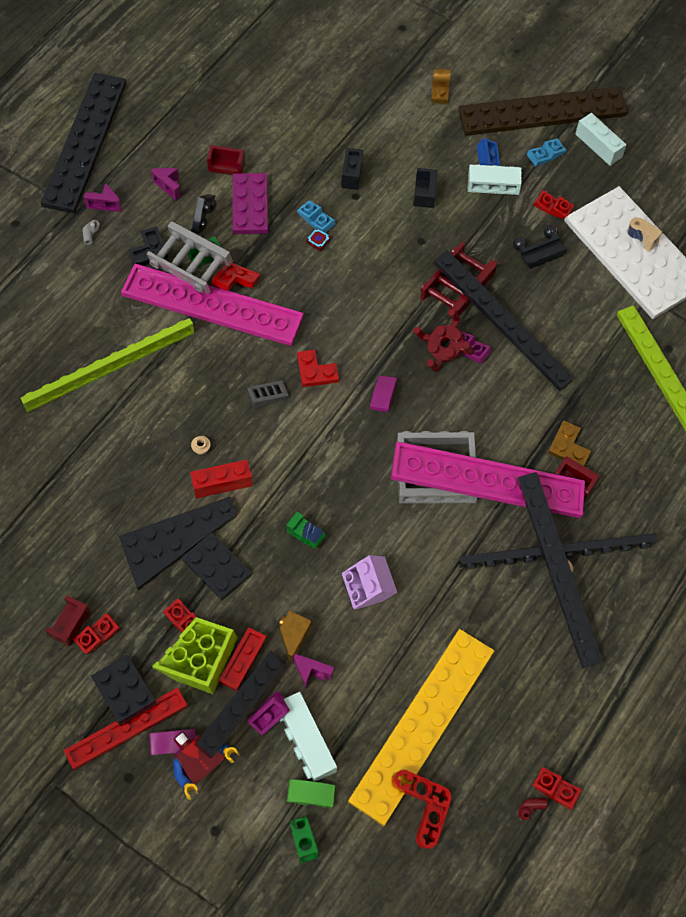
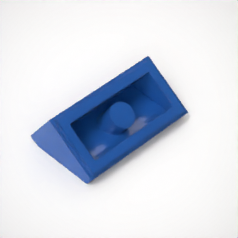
[477,138,501,166]

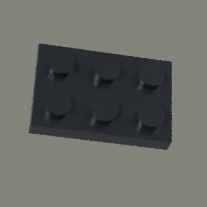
[182,532,251,601]
[91,655,157,726]

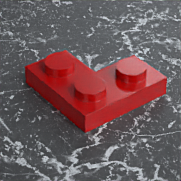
[212,263,260,291]
[297,350,339,387]

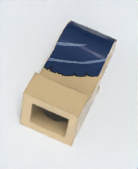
[627,217,662,252]

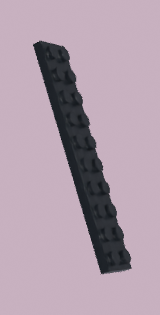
[41,73,127,214]

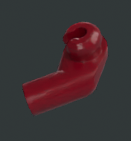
[518,798,547,820]

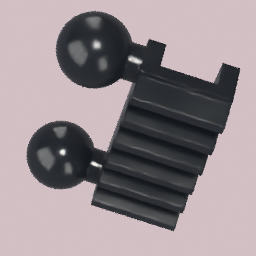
[513,225,567,269]

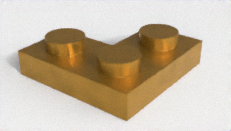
[548,420,591,466]

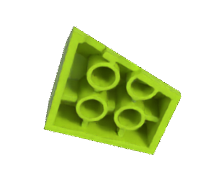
[152,617,238,694]

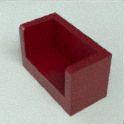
[207,145,245,175]
[555,456,600,501]
[45,596,90,647]

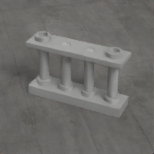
[147,221,233,294]

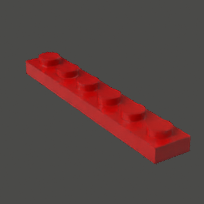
[63,687,188,770]

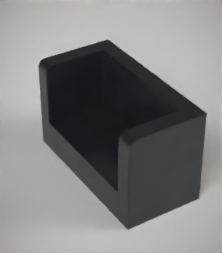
[341,148,364,190]
[413,168,438,208]

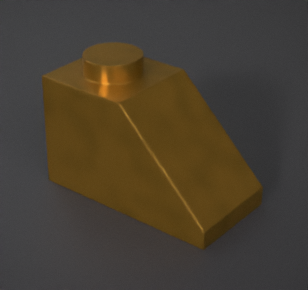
[279,611,311,662]

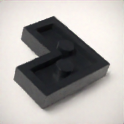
[191,194,216,234]
[128,226,168,266]

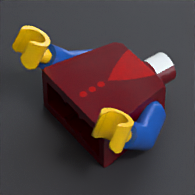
[173,731,239,800]

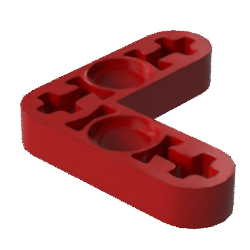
[391,770,451,849]

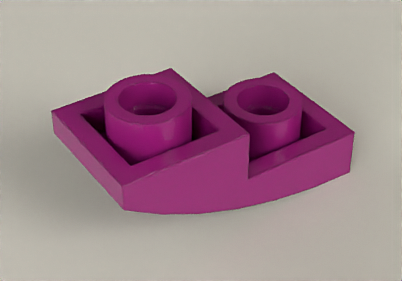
[449,331,492,364]
[370,375,397,412]
[149,729,195,755]

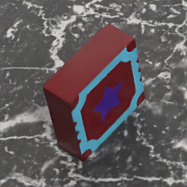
[306,228,331,252]

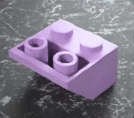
[342,555,397,609]

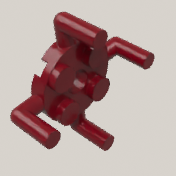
[413,309,475,372]

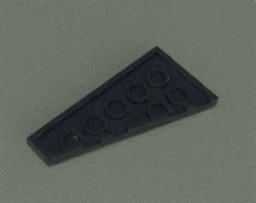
[119,497,237,591]

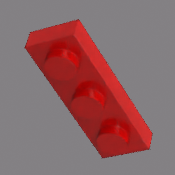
[219,627,267,691]

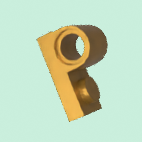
[431,68,451,104]

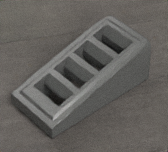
[247,380,289,409]

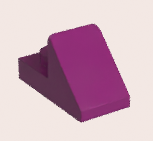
[151,168,181,201]
[84,183,122,212]
[294,654,334,688]

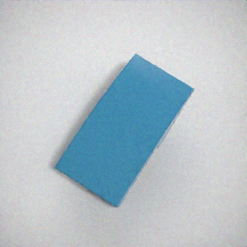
[527,138,566,167]
[297,200,336,233]

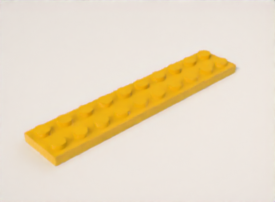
[348,629,494,826]

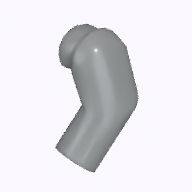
[83,220,100,245]

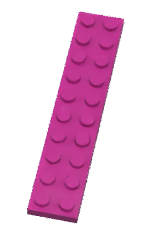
[121,264,304,346]
[391,441,585,518]

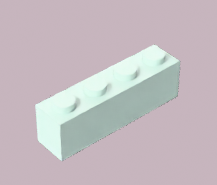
[279,692,337,782]

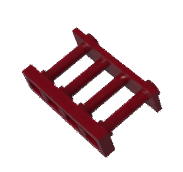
[420,242,498,318]

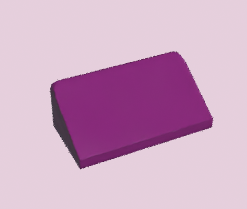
[247,691,290,735]

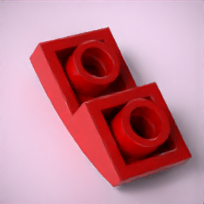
[533,190,574,219]
[163,598,196,633]
[73,613,121,655]
[533,767,582,810]

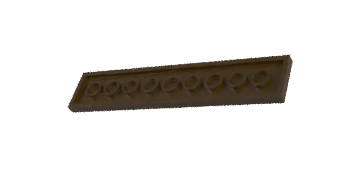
[458,86,628,136]

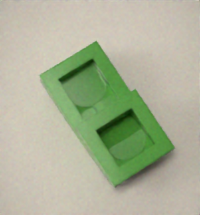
[287,780,335,808]

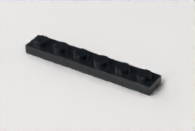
[195,650,286,758]

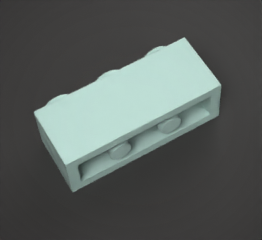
[576,113,626,166]
[468,165,521,195]

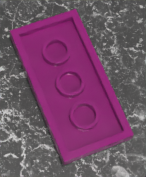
[233,173,268,234]

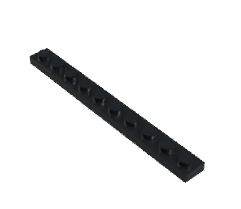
[433,250,574,391]
[517,472,603,669]
[459,533,657,570]

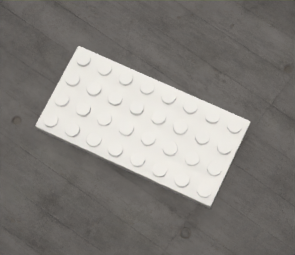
[564,186,686,319]

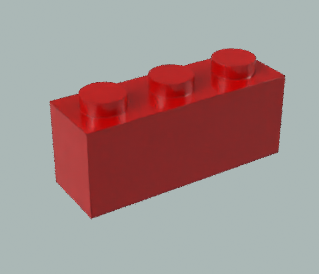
[190,460,252,499]

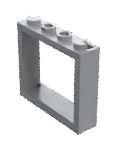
[397,431,477,503]

